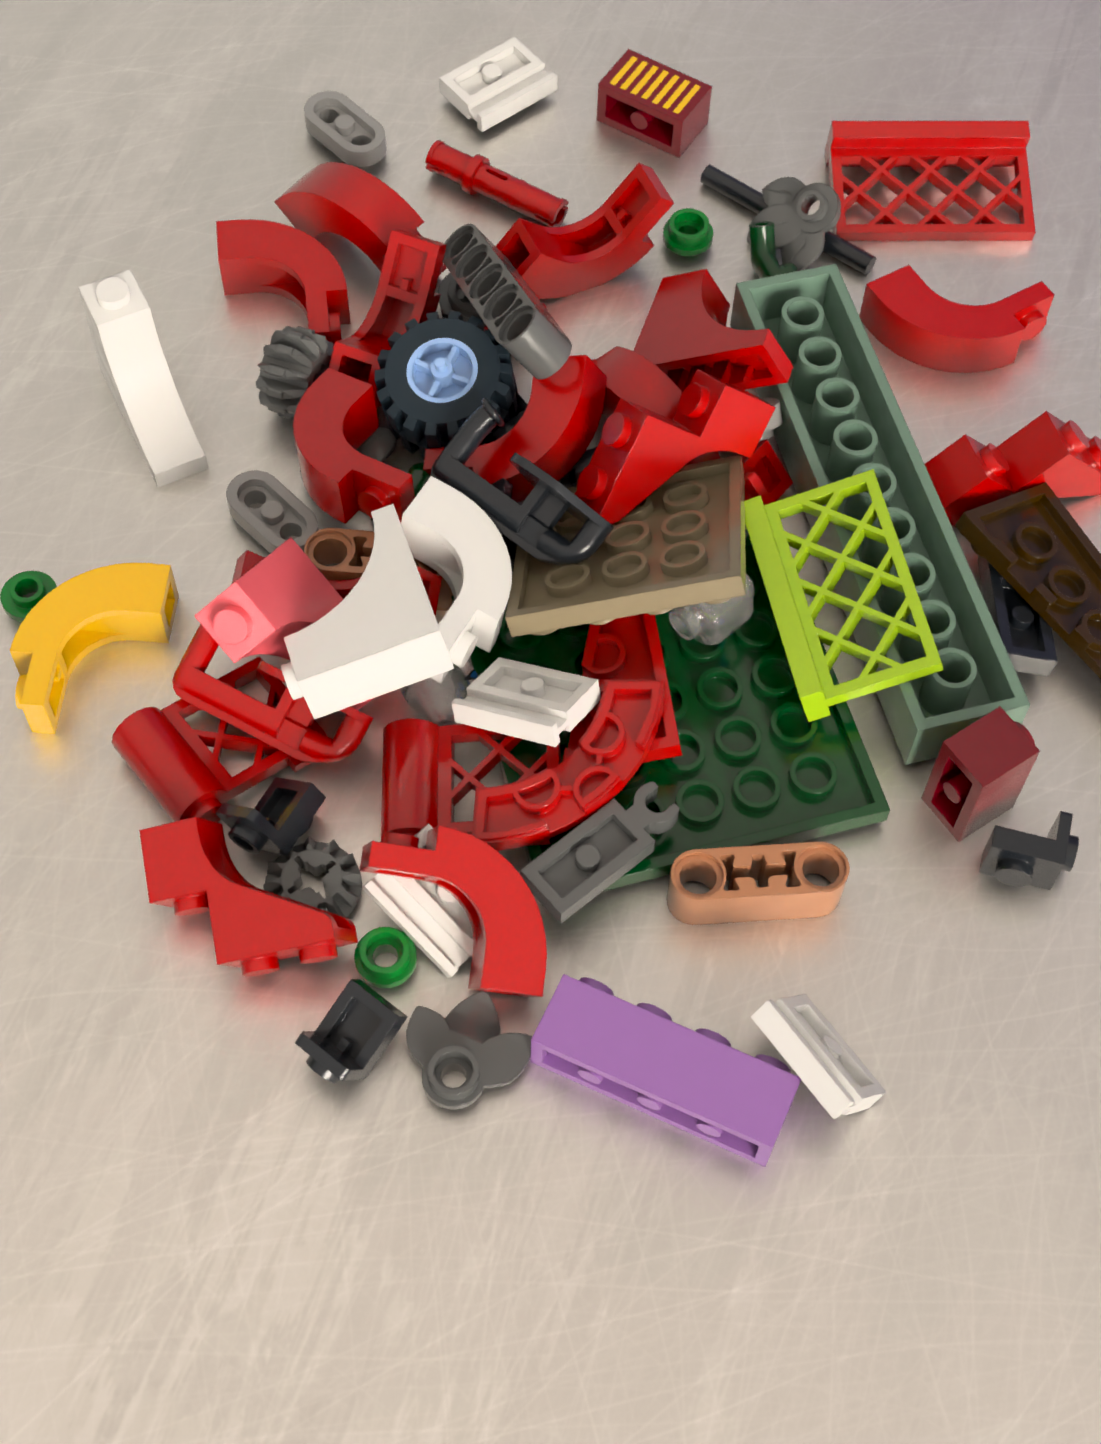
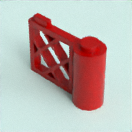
[112,656,327,823]
[381,718,562,846]

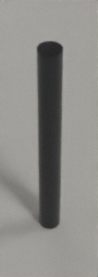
[700,164,876,275]

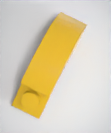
[9,563,179,734]

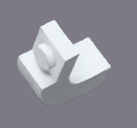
[401,476,512,683]

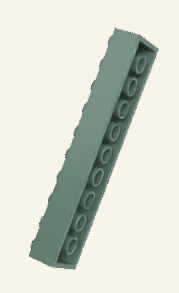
[730,264,1030,765]

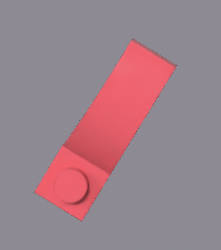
[195,537,374,710]

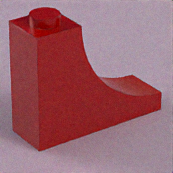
[633,269,793,392]

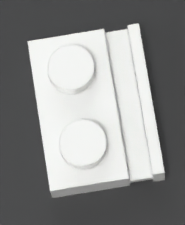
[439,37,558,132]
[451,657,601,747]
[362,824,474,977]
[751,994,886,1119]

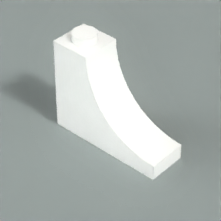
[78,269,208,487]
[281,504,454,720]

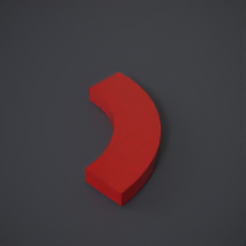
[472,680,666,851]

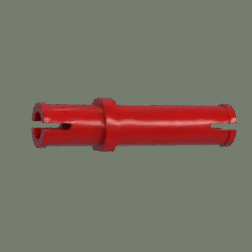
[425,140,569,227]

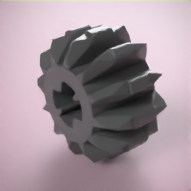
[256,326,333,420]

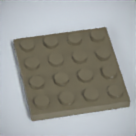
[505,455,746,637]

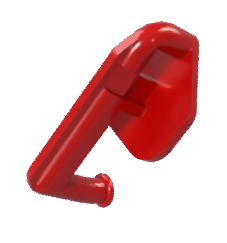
[172,624,374,763]

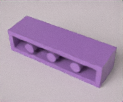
[530,974,801,1167]

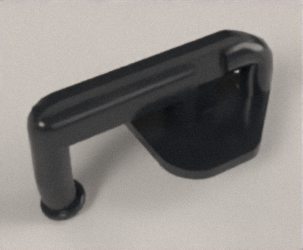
[431,397,614,564]

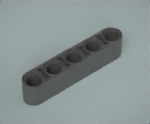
[443,223,572,379]

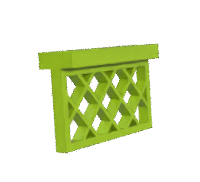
[744,469,943,722]

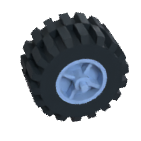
[375,311,518,460]

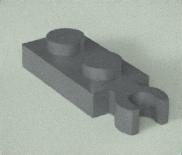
[520,781,680,924]

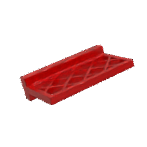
[825,121,1036,241]

